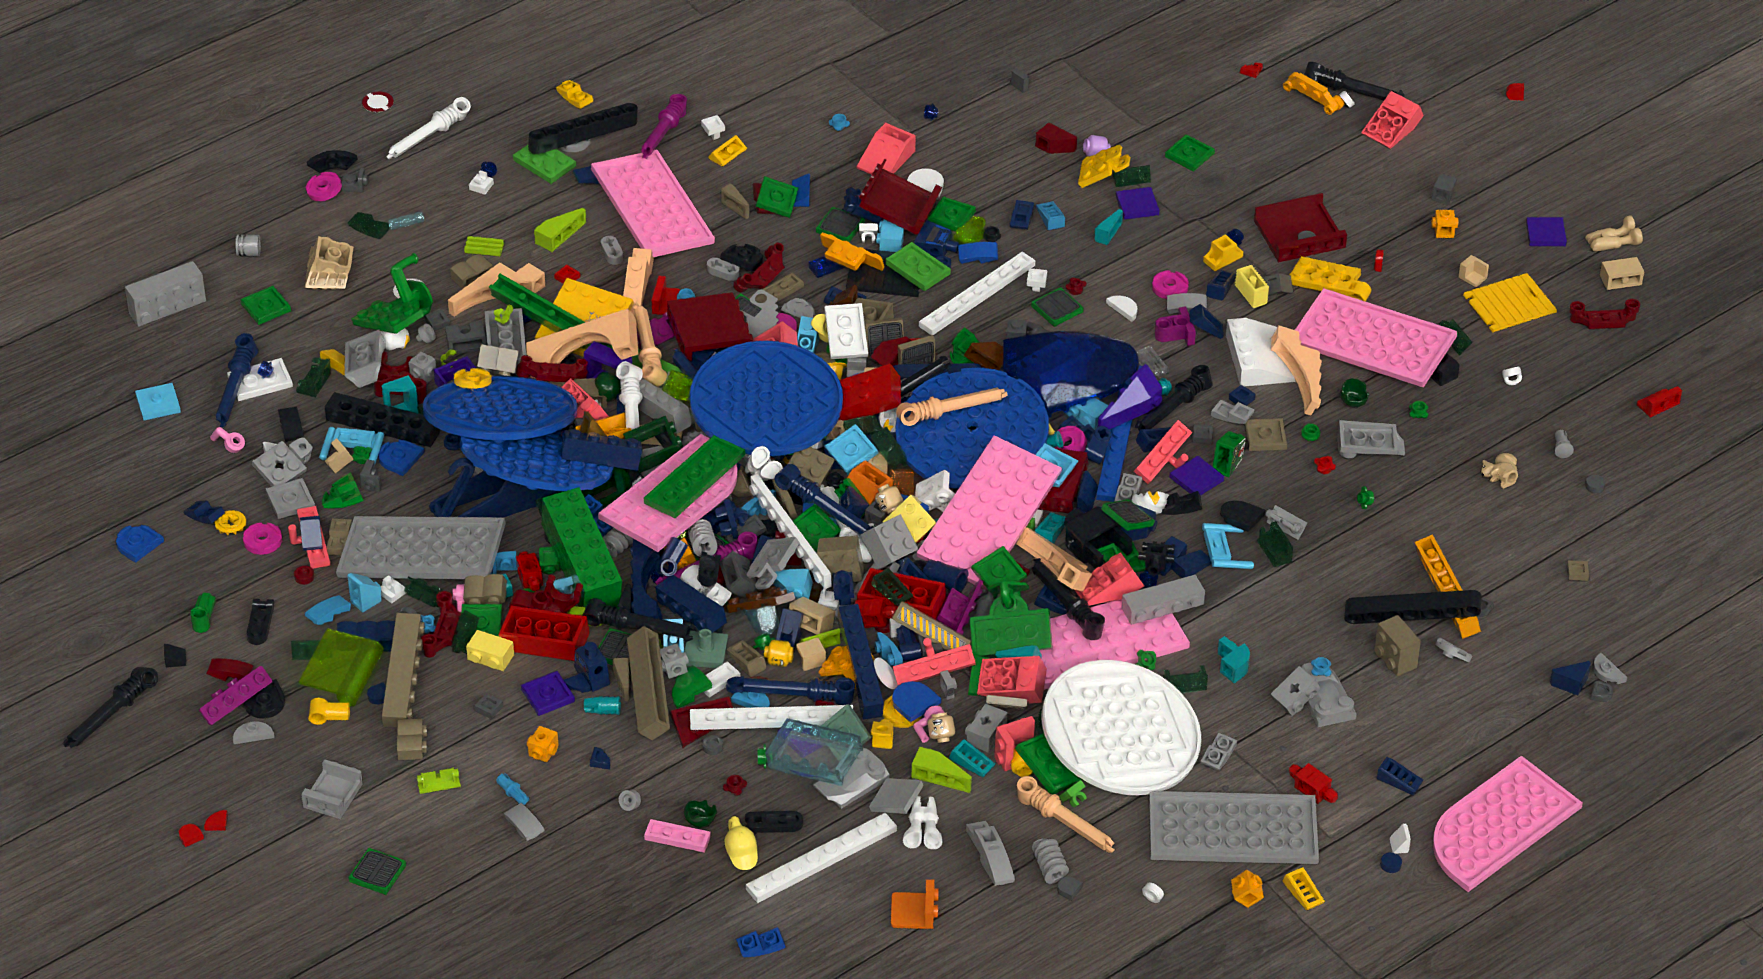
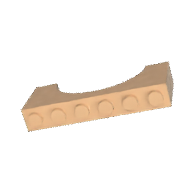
[526,308,638,379]

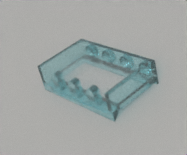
[765,718,863,786]

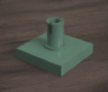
[685,629,728,668]
[817,704,872,762]

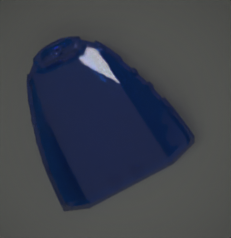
[1003,331,1139,418]

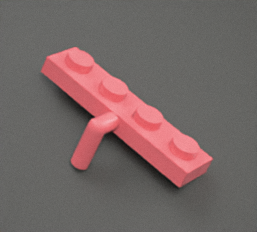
[1134,420,1192,484]
[288,506,330,569]
[893,638,976,686]

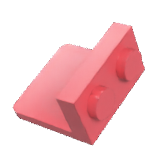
[994,716,1035,771]

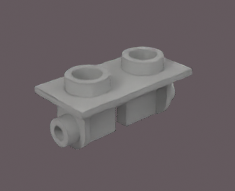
[1266,505,1307,540]

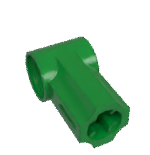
[190,593,216,633]

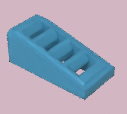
[1036,201,1065,230]

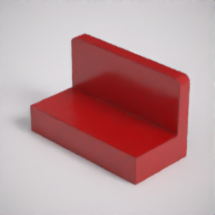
[651,276,680,315]
[1637,386,1682,418]

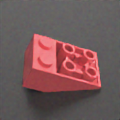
[1361,91,1424,149]
[857,123,916,175]
[561,378,609,428]
[1075,552,1144,606]
[977,656,1047,704]

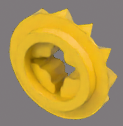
[215,510,246,536]

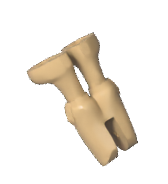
[1585,215,1643,252]

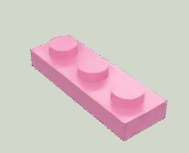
[644,819,711,853]

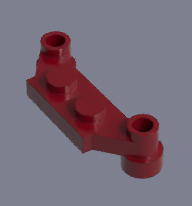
[733,242,785,293]
[1569,299,1640,329]
[516,355,588,382]
[421,591,461,658]

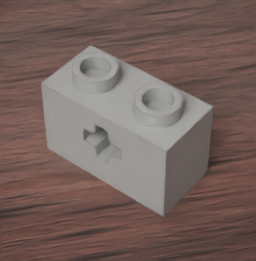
[1271,666,1320,716]
[965,704,1007,752]

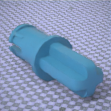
[496,773,529,805]

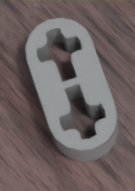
[601,236,623,265]
[707,258,740,281]

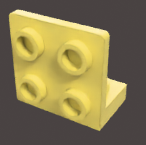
[883,495,936,543]

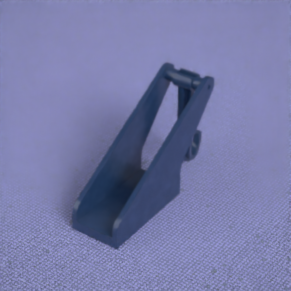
[429,458,564,518]

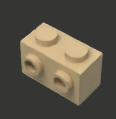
[1600,257,1644,290]
[789,597,836,634]

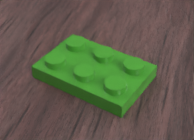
[513,145,576,184]
[886,242,951,291]

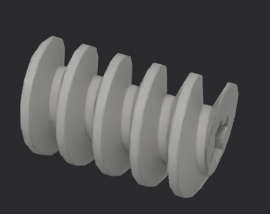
[688,519,717,557]
[603,527,633,557]
[1032,838,1069,884]

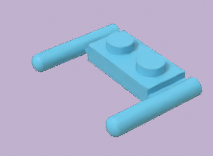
[319,427,384,464]
[1202,523,1254,569]

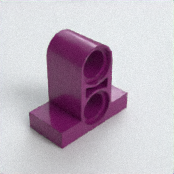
[1155,306,1196,346]

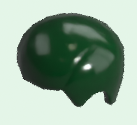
[594,372,621,402]
[1340,378,1369,407]
[684,800,717,828]

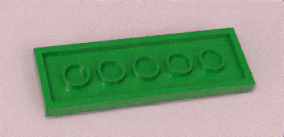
[644,435,745,518]

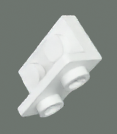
[915,470,955,511]

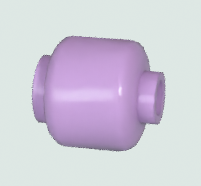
[1083,135,1111,157]

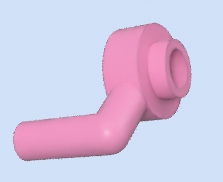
[210,427,245,453]
[453,584,465,612]
[913,706,945,743]

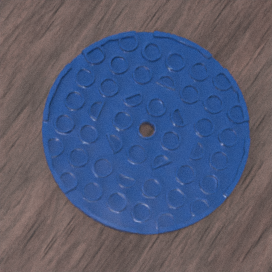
[895,368,1049,489]
[460,429,614,491]

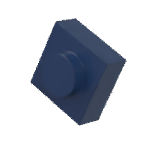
[1229,385,1256,406]

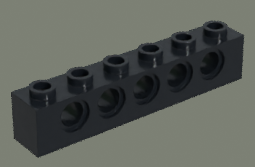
[325,392,440,448]

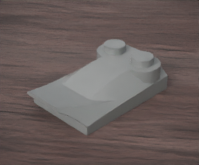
[345,330,386,388]
[1337,420,1405,458]
[1302,663,1356,727]
[813,748,889,809]

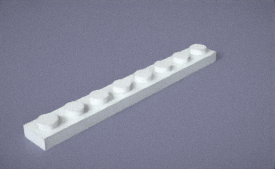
[919,252,1035,335]
[749,474,832,589]
[690,705,853,730]
[746,813,897,903]

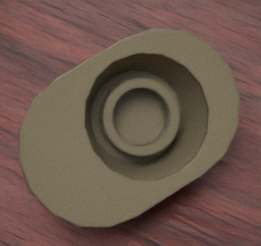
[732,465,753,498]

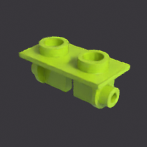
[416,767,461,794]

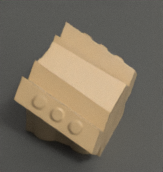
[304,236,354,290]

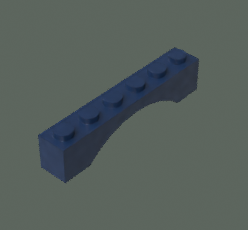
[630,539,663,630]
[838,604,884,720]

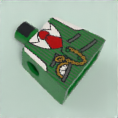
[1213,431,1246,478]

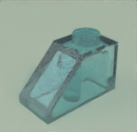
[743,604,779,634]

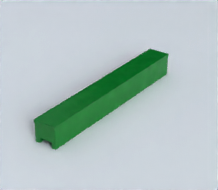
[489,273,613,350]

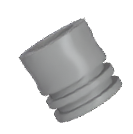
[236,234,261,256]

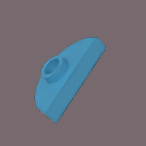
[731,692,770,708]

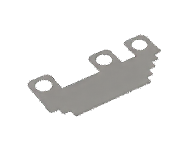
[728,289,779,348]

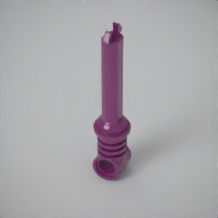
[641,94,687,159]
[655,531,758,585]

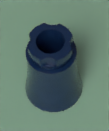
[844,194,882,224]
[923,559,969,593]

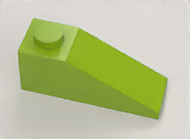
[534,208,586,252]
[911,747,972,793]

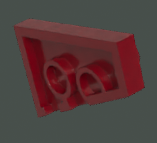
[671,696,733,748]

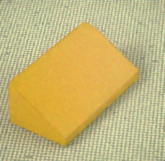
[708,135,747,167]
[320,349,345,375]

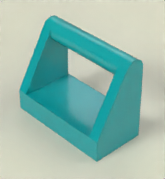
[382,375,419,414]

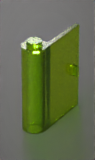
[299,628,384,707]

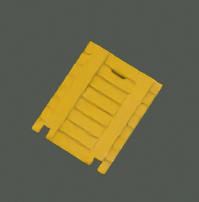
[1463,273,1557,332]

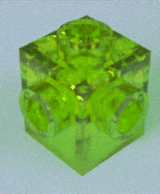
[662,370,693,401]

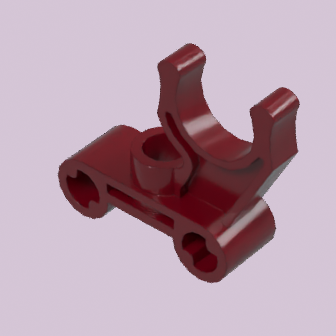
[374,352,427,404]
[508,575,583,613]

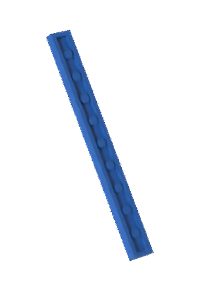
[1096,364,1142,502]

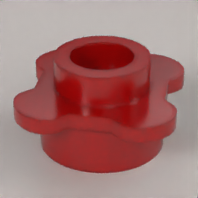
[1314,456,1336,474]

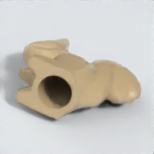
[1481,453,1518,489]

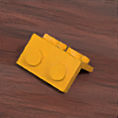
[818,646,875,689]

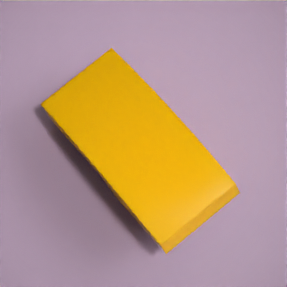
[556,80,594,109]

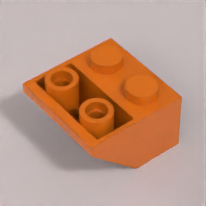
[846,460,893,505]

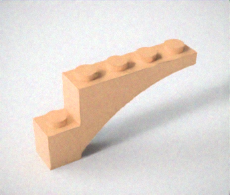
[623,248,654,327]
[448,263,545,317]
[1271,325,1322,415]
[1016,527,1092,591]

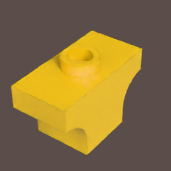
[1203,234,1243,271]

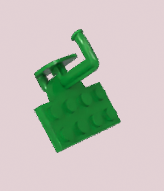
[351,253,433,334]
[970,581,1053,657]

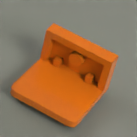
[891,880,938,929]

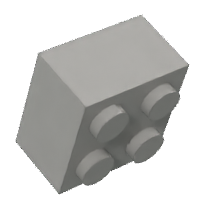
[861,514,918,569]

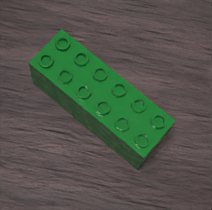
[541,487,622,607]

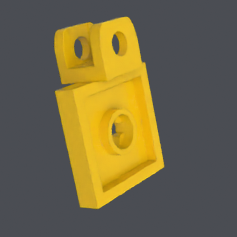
[1078,145,1131,188]

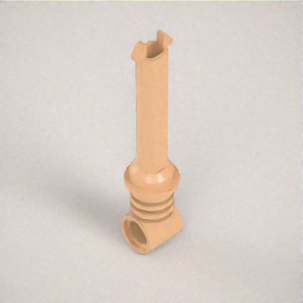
[633,303,667,387]
[896,387,1008,426]
[1017,776,1114,853]

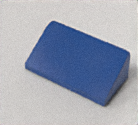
[792,174,810,207]

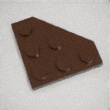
[722,585,796,613]

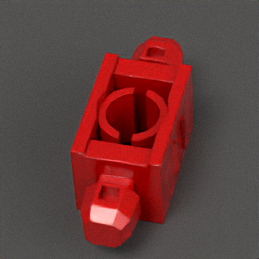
[516,551,543,591]
[855,598,897,628]
[1288,763,1338,804]

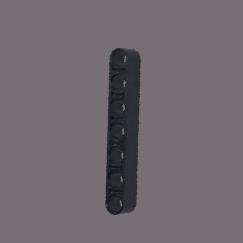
[528,103,638,154]
[1344,590,1482,624]

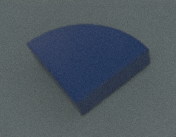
[564,673,591,693]
[590,747,611,770]

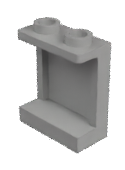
[302,760,363,819]

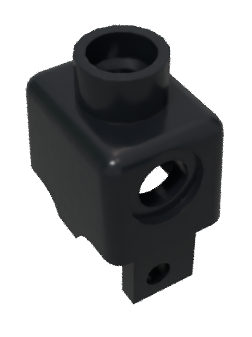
[1064,506,1132,569]

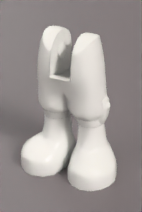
[745,446,783,481]
[903,796,942,849]

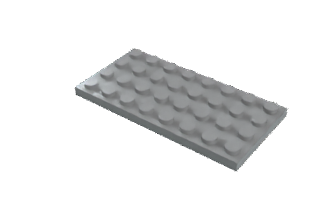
[336,516,506,579]
[1149,791,1319,864]

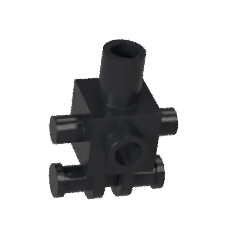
[1138,541,1175,576]

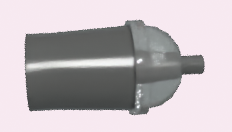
[975,592,995,617]

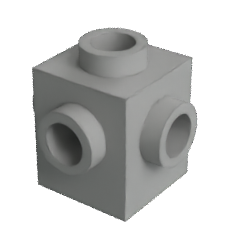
[409,352,436,384]
[660,643,689,679]

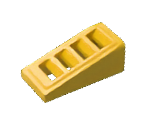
[1282,867,1325,911]

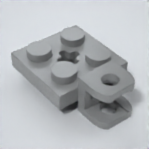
[252,438,313,487]
[747,537,800,589]

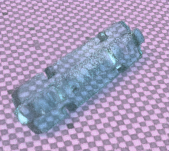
[389,211,424,230]

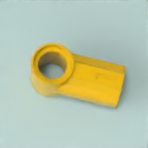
[308,697,350,725]

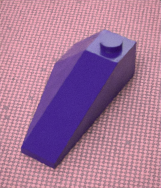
[1097,364,1162,429]

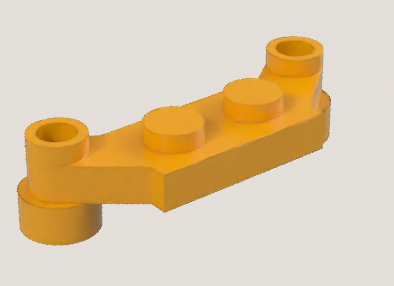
[1283,72,1344,115]

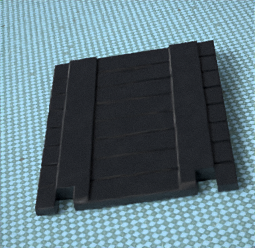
[846,249,920,297]

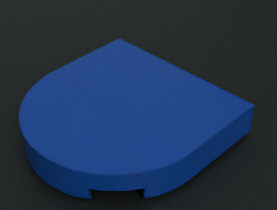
[378,440,425,476]
[116,525,164,563]
[892,682,941,723]

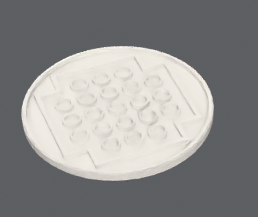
[1041,660,1201,795]

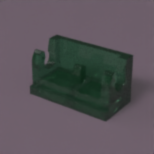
[296,358,331,398]
[870,427,908,471]
[1257,521,1294,567]
[1163,665,1208,693]

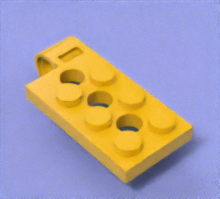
[1290,256,1371,302]

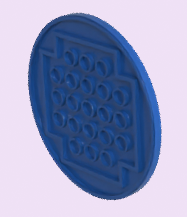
[690,341,843,456]
[423,376,577,440]

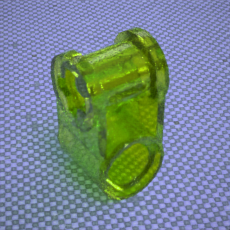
[954,216,986,244]

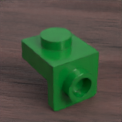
[539,547,560,574]

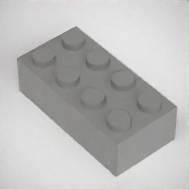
[125,261,206,327]
[485,308,526,376]

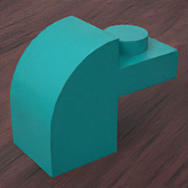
[1218,636,1250,683]

